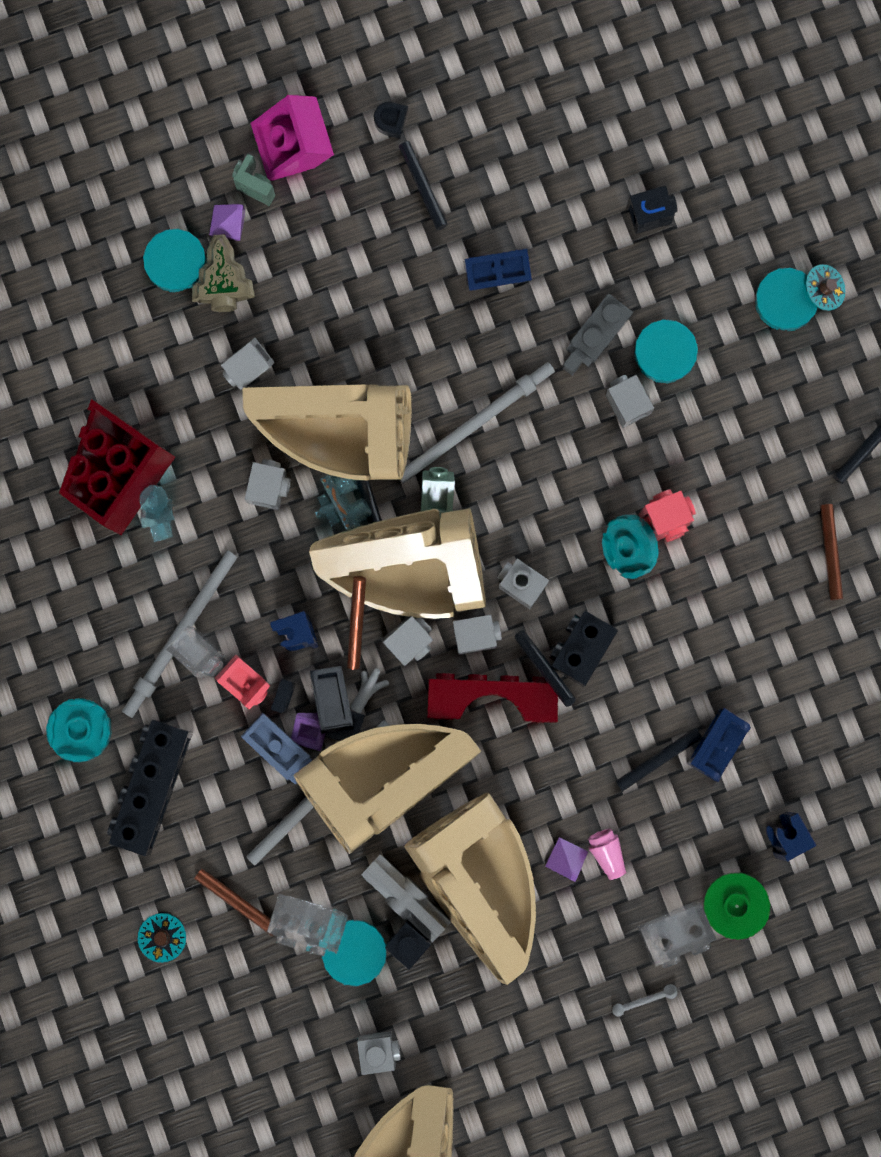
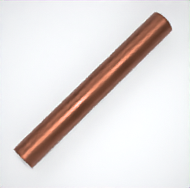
[820,504,843,600]
[347,576,366,670]
[194,869,280,936]

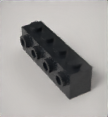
[107,720,193,856]

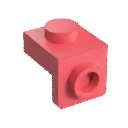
[215,655,270,709]

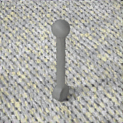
[612,984,678,1017]

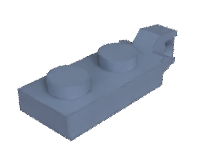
[241,713,312,784]

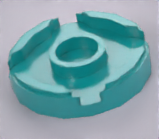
[143,229,207,292]
[755,268,817,331]
[634,320,698,384]
[602,514,659,579]
[46,698,112,762]
[322,920,387,986]

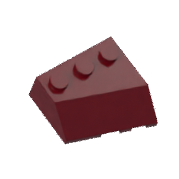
[59,399,175,535]

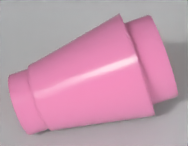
[588,829,626,880]

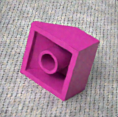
[251,95,334,181]

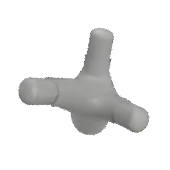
[350,668,389,714]

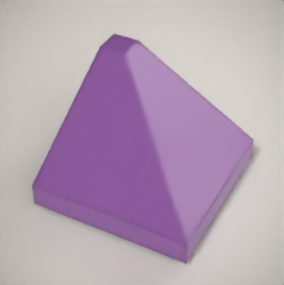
[209,204,245,241]
[291,713,326,751]
[545,837,588,882]

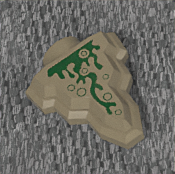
[192,234,255,312]

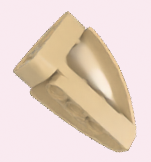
[242,384,412,480]
[309,508,486,619]
[293,724,481,854]
[404,793,536,985]
[354,1085,453,1157]

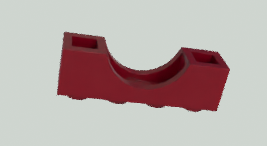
[428,673,558,723]

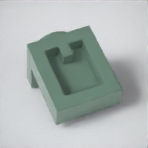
[232,153,275,206]
[420,467,455,518]

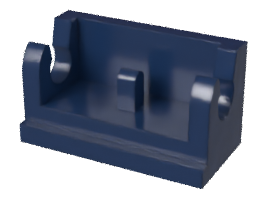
[463,249,532,291]
[270,611,319,651]
[687,708,751,782]
[766,812,817,862]

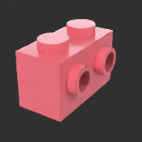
[639,489,696,542]

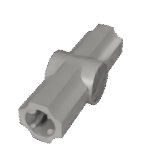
[361,854,451,942]

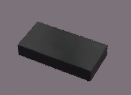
[310,666,353,734]

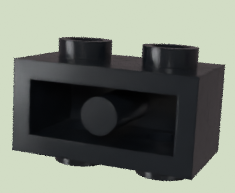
[549,610,618,687]

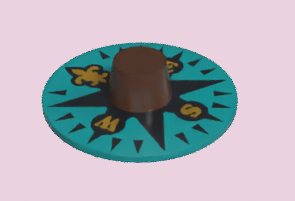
[805,264,846,311]
[138,913,186,963]

